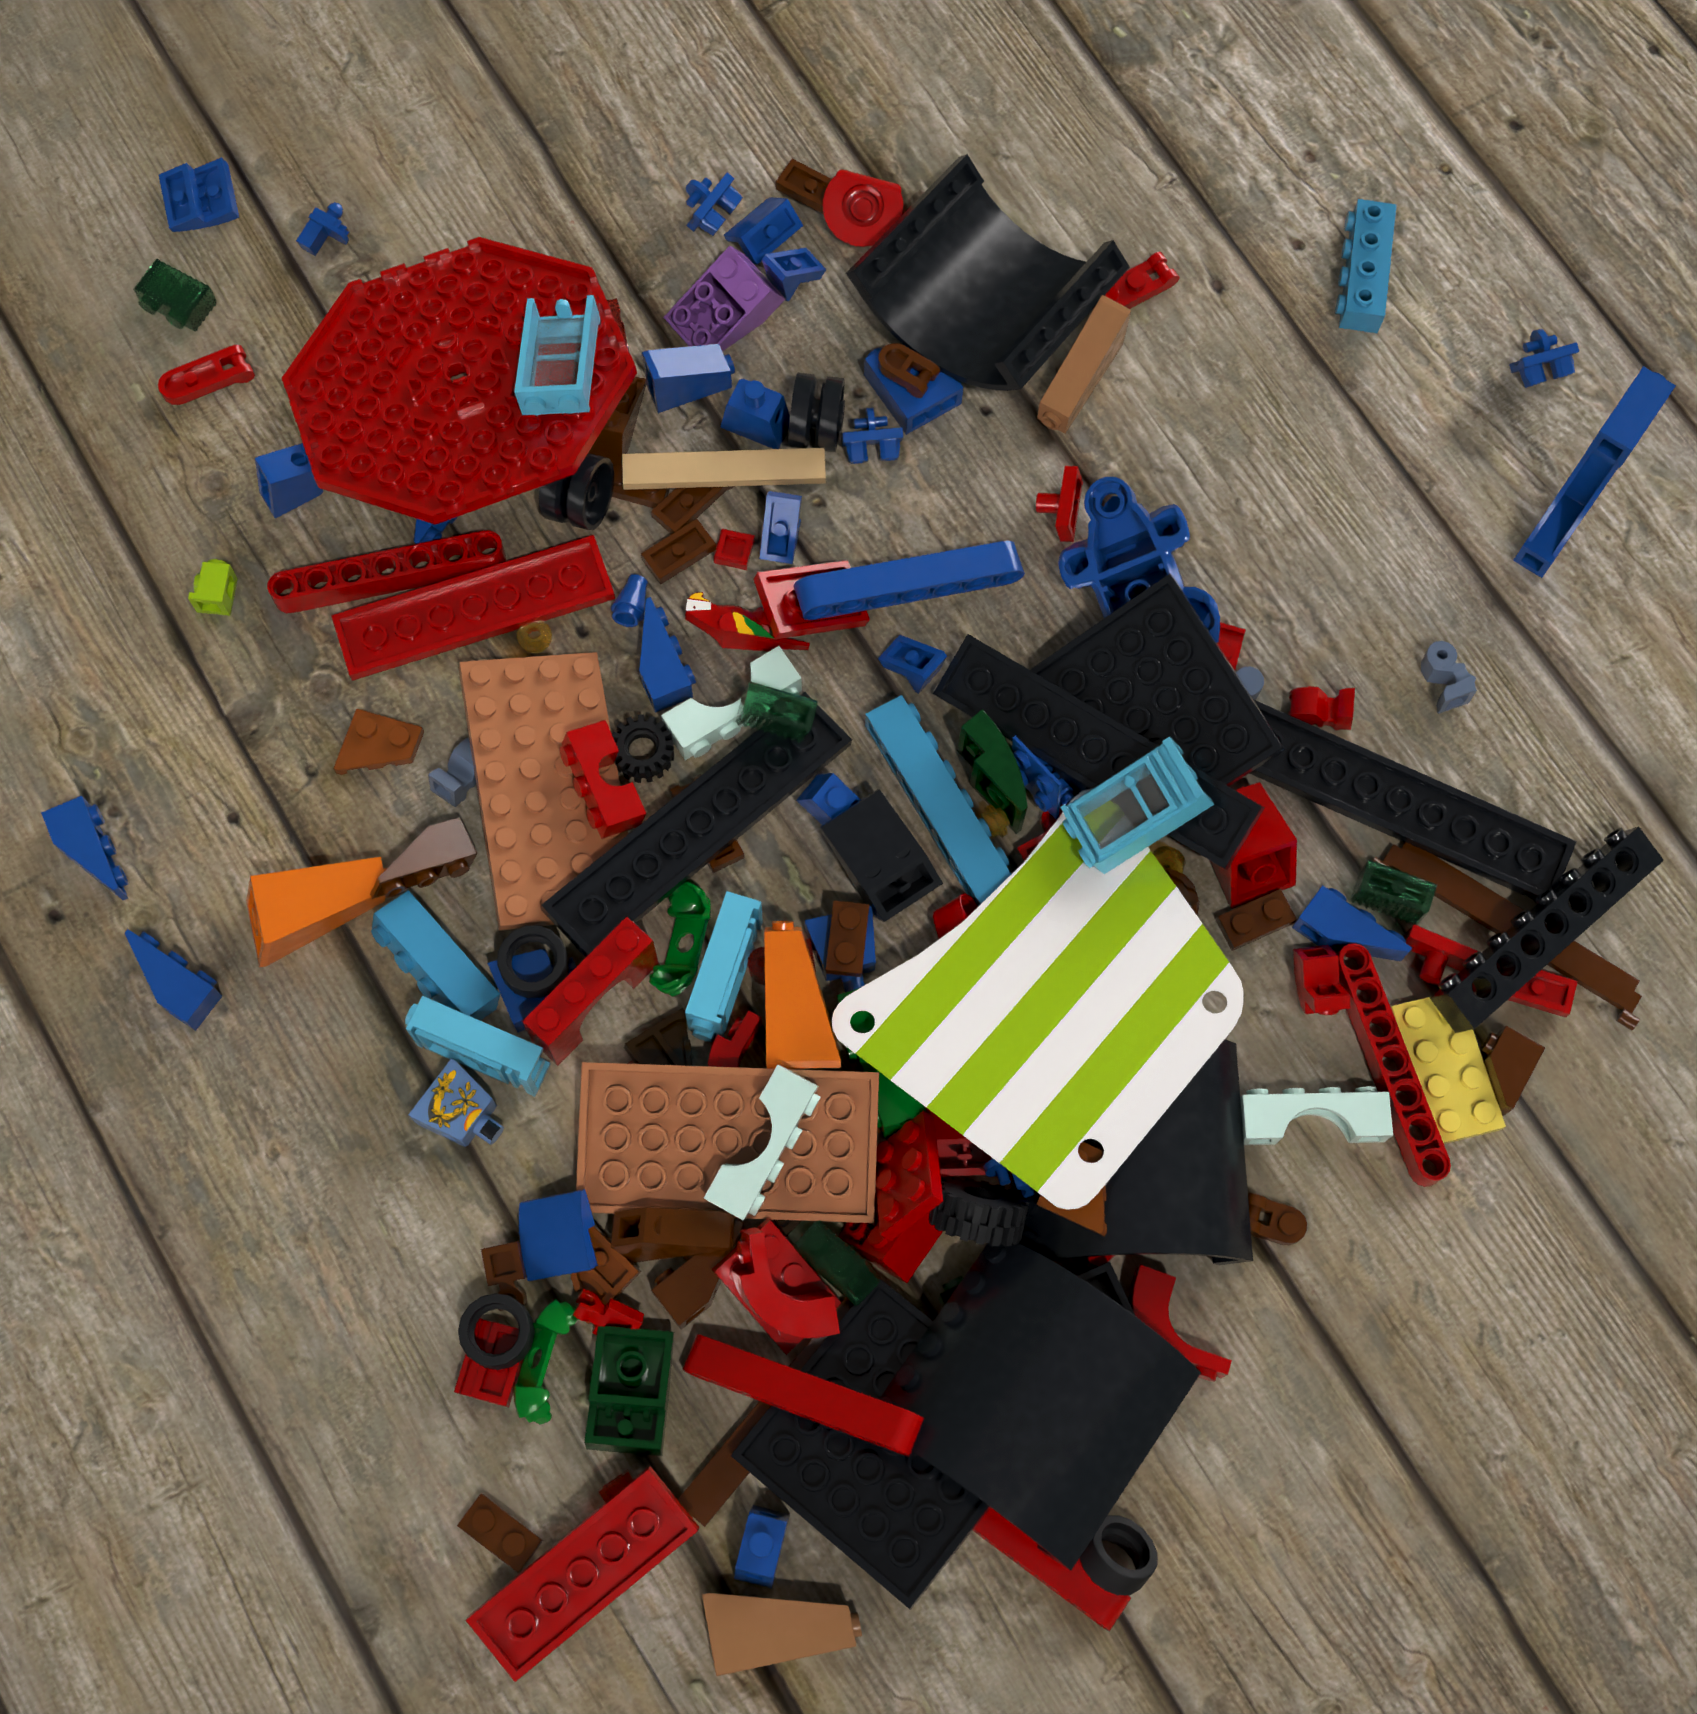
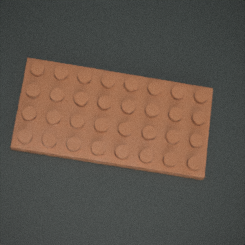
[458,652,629,931]
[576,1062,879,1223]

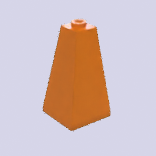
[246,857,387,968]
[764,921,841,1069]

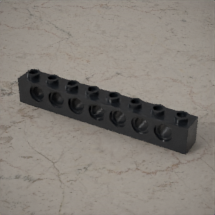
[1430,826,1664,1033]

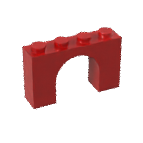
[522,917,659,1066]

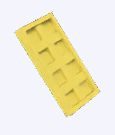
[1391,996,1506,1144]

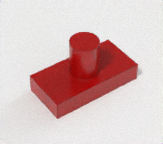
[1036,466,1083,542]
[1404,924,1479,984]

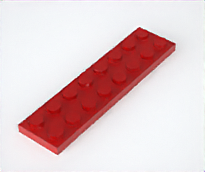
[331,535,615,681]

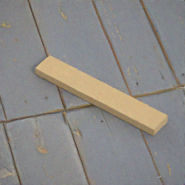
[622,448,826,490]

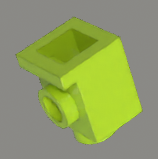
[188,559,238,616]

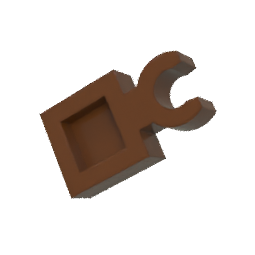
[481,1241,527,1311]

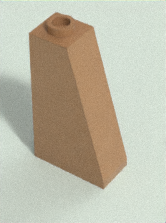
[1037,295,1131,434]
[702,1593,862,1676]

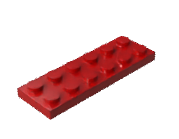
[465,1466,699,1682]

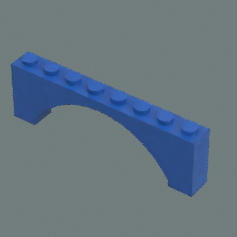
[1513,366,1676,578]

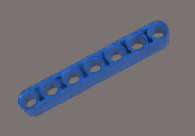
[794,541,1025,620]

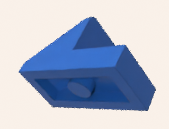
[762,248,826,301]
[759,491,802,564]
[878,635,947,694]

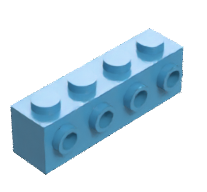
[1335,199,1397,333]
[371,890,500,1021]

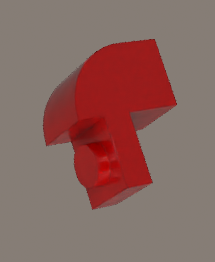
[1293,945,1351,1015]

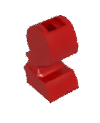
[1288,686,1355,730]

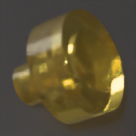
[1153,846,1186,874]

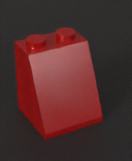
[1210,782,1297,908]

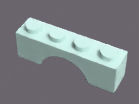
[661,646,802,760]
[704,1065,821,1221]
[1240,1086,1393,1145]

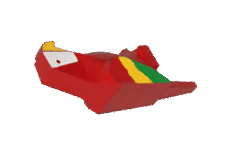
[685,592,810,652]

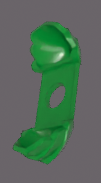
[649,882,711,997]
[514,1300,579,1425]

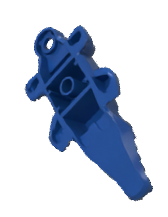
[1058,477,1220,643]

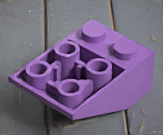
[663,246,785,352]

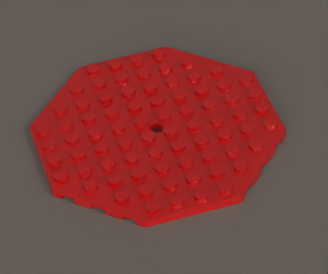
[282,237,637,525]

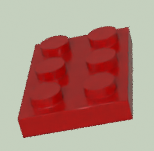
[753,560,870,640]
[876,1111,943,1241]
[711,1218,841,1355]

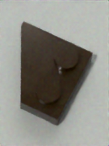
[624,1008,693,1066]

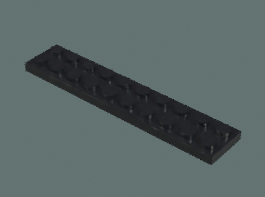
[933,634,1265,870]
[541,692,852,957]
[1249,699,1577,900]

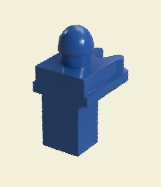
[296,202,349,256]

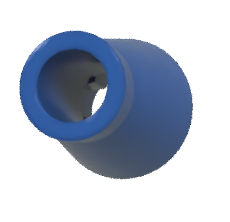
[611,574,648,627]

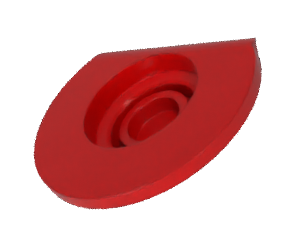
[823,169,903,247]

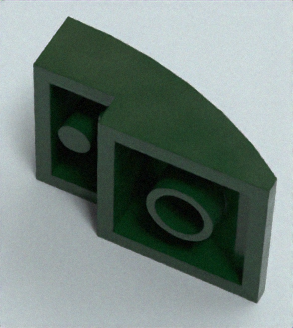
[957,709,1028,834]
[584,1326,674,1456]

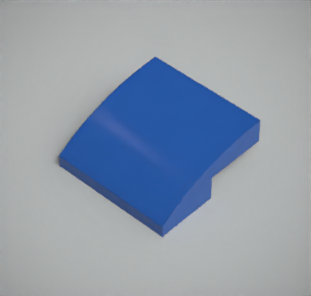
[159,157,239,232]
[519,1189,598,1281]

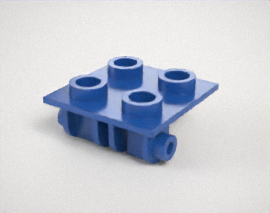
[1012,735,1075,819]

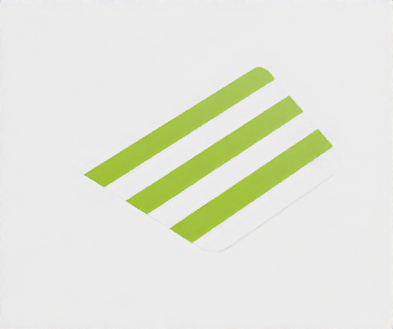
[832,789,1243,1210]

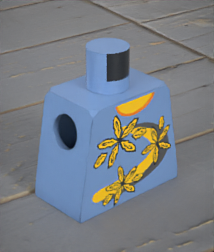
[408,1058,504,1147]

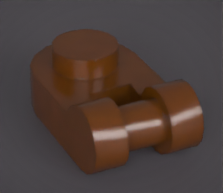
[878,343,940,398]
[1248,1193,1307,1246]

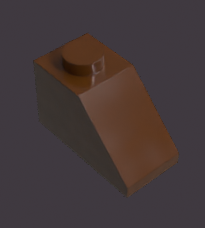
[1481,1026,1545,1116]

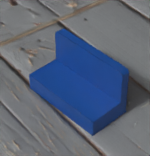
[724,197,803,265]

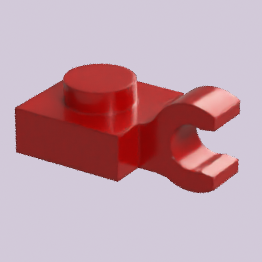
[573,1289,644,1335]

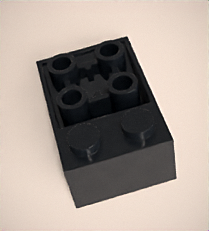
[820,789,943,922]

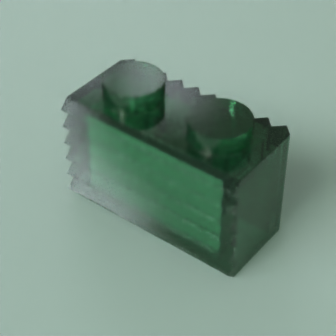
[133,258,217,331]
[736,681,818,743]
[1350,860,1437,925]
[794,1221,880,1306]

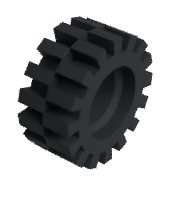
[612,715,674,783]

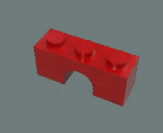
[560,720,647,839]

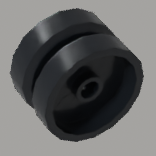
[788,372,845,452]
[539,454,615,530]

